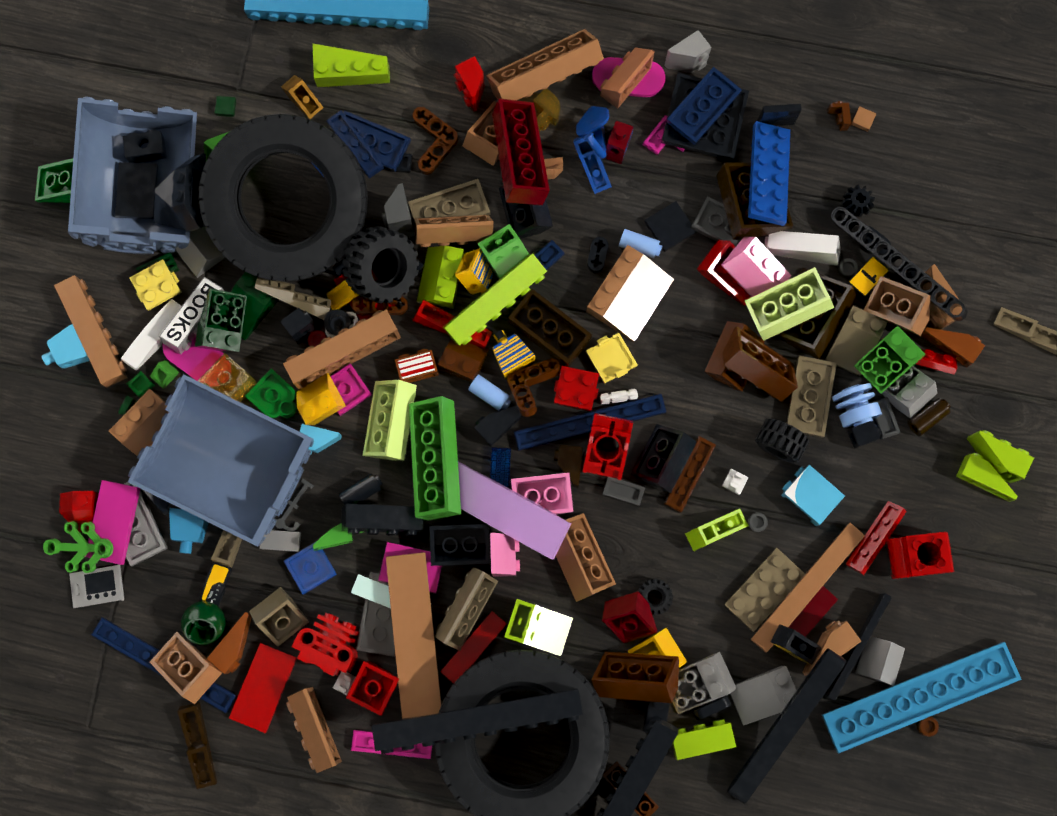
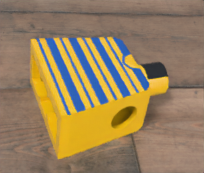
[455,248,493,295]
[492,330,535,379]

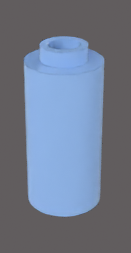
[618,229,662,259]
[468,375,511,411]

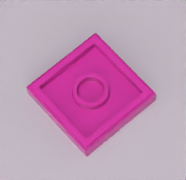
[330,363,372,416]

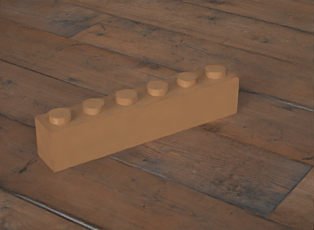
[54,275,128,388]

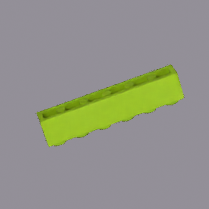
[443,253,547,346]

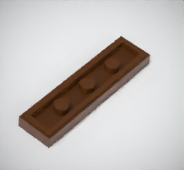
[664,436,716,513]

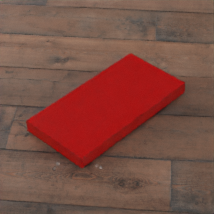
[229,643,297,733]

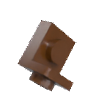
[827,101,851,131]

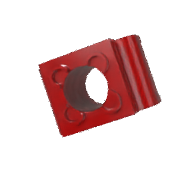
[582,413,633,480]
[886,532,954,579]
[291,613,359,676]

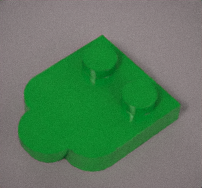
[245,368,297,419]

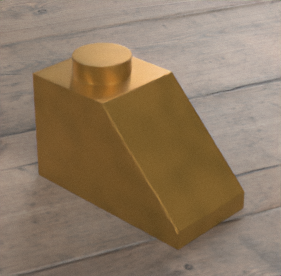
[281,75,324,119]

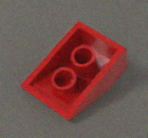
[697,240,751,306]

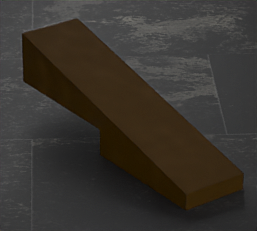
[177,702,217,789]

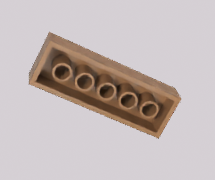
[486,29,604,101]
[283,309,401,390]

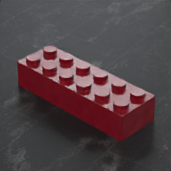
[492,99,550,205]

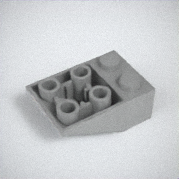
[882,366,938,419]
[673,652,737,714]

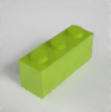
[672,719,736,760]

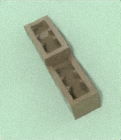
[255,277,331,320]
[994,307,1057,355]
[211,530,242,568]

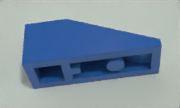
[573,136,612,194]

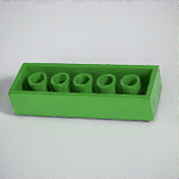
[409,396,461,520]

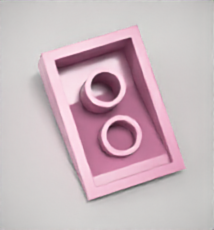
[511,473,573,515]
[490,533,520,577]

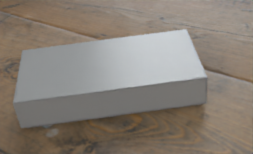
[260,530,301,552]

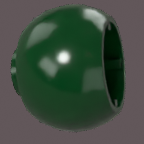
[181,601,225,645]

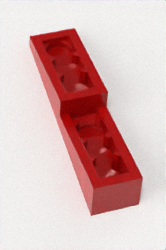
[412,300,492,349]

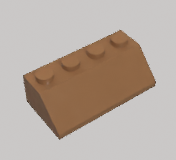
[414,215,493,247]
[556,513,616,602]
[286,687,342,773]

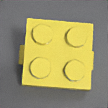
[130,259,181,311]
[586,333,638,384]

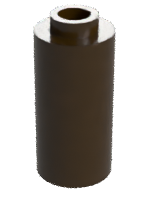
[907,398,951,436]

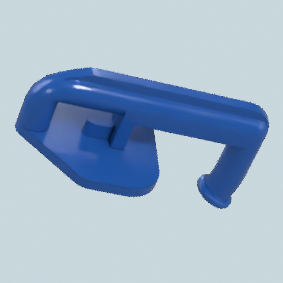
[576,106,609,159]

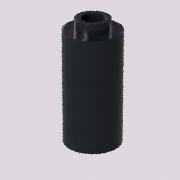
[338,473,383,505]

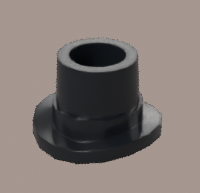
[324,309,350,336]

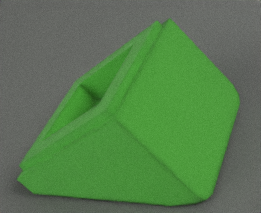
[150,360,179,389]

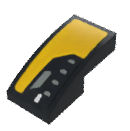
[199,562,232,607]

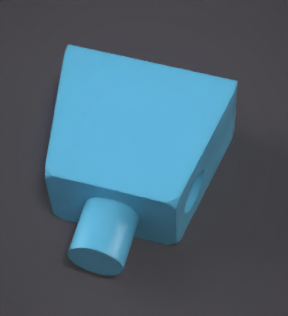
[41,324,90,368]

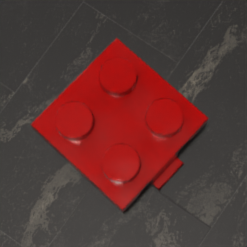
[554,366,599,411]

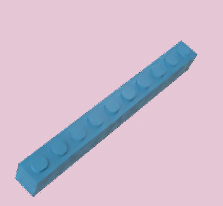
[244,0,429,30]

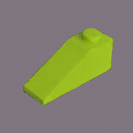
[956,453,1018,502]
[685,509,748,551]

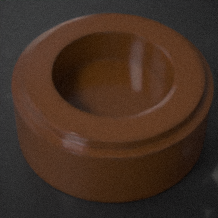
[917,717,939,737]

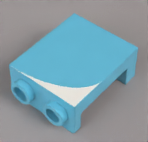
[781,465,845,526]

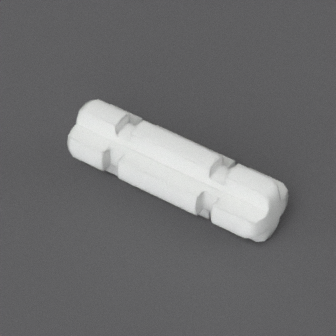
[600,389,638,404]

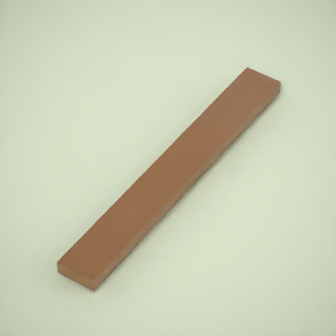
[751,523,865,653]

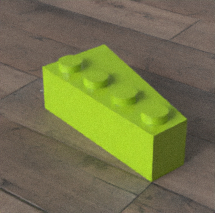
[313,44,390,87]

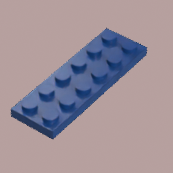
[748,121,790,226]

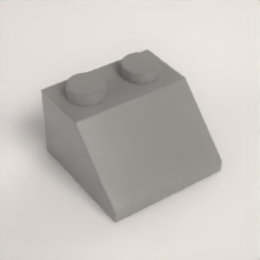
[664,30,711,73]

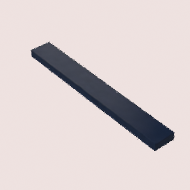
[514,394,666,451]
[91,618,237,713]

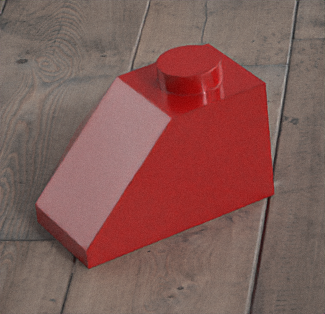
[59,491,99,532]

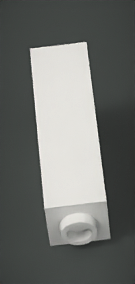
[764,231,841,266]

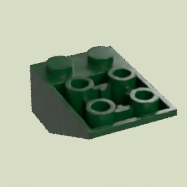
[195,288,247,353]

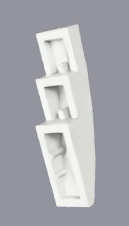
[121,299,182,371]

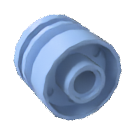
[832,383,882,428]

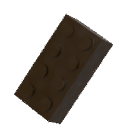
[508,289,592,367]

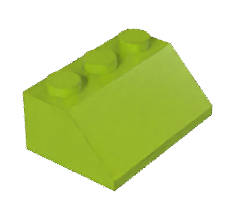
[417,246,464,309]

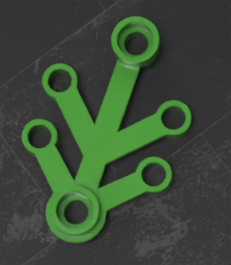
[43,521,113,573]

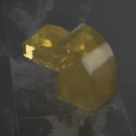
[533,89,560,132]

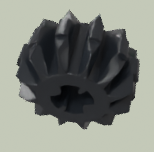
[842,184,875,217]

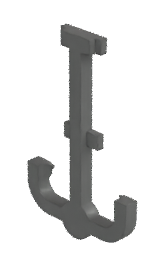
[275,479,314,532]

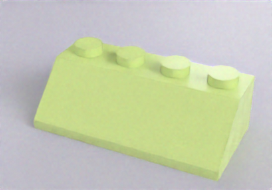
[363,380,417,460]

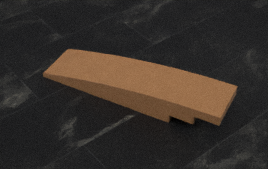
[386,552,441,719]

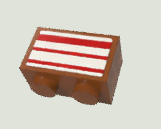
[395,349,439,383]

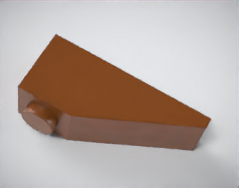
[921,327,985,367]
[207,612,252,674]

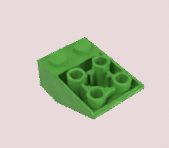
[478,224,529,279]
[854,326,926,394]

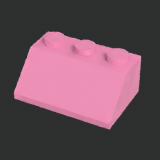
[721,237,792,297]

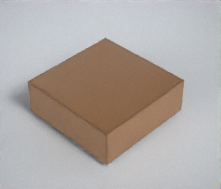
[851,106,876,132]

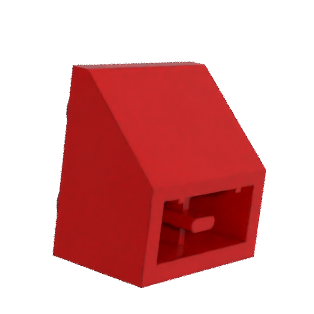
[454,56,485,112]

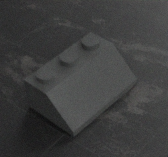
[382,183,415,238]

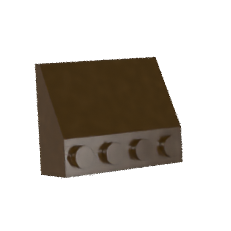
[716,163,793,240]
[775,268,857,359]

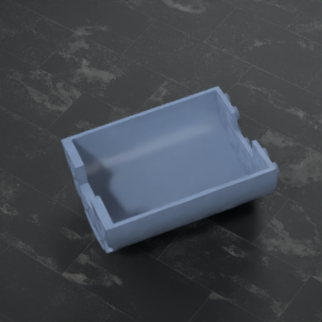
[68,97,197,254]
[128,374,314,547]

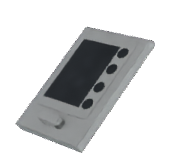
[69,564,124,608]

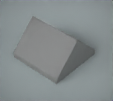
[175,227,225,278]
[855,636,905,686]

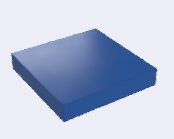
[284,541,337,595]

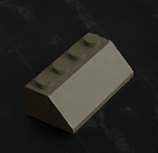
[434,567,498,651]

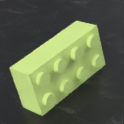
[745,267,834,341]

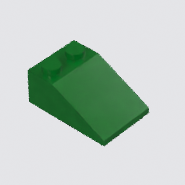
[35,158,73,203]

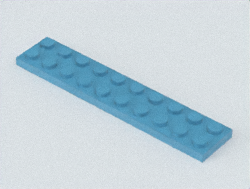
[821,642,1022,753]

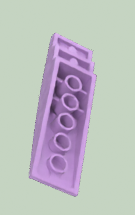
[458,462,572,559]

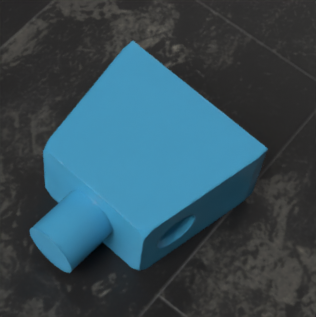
[169,508,209,554]

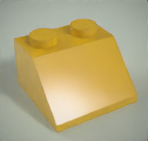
[296,373,346,425]
[628,628,687,668]

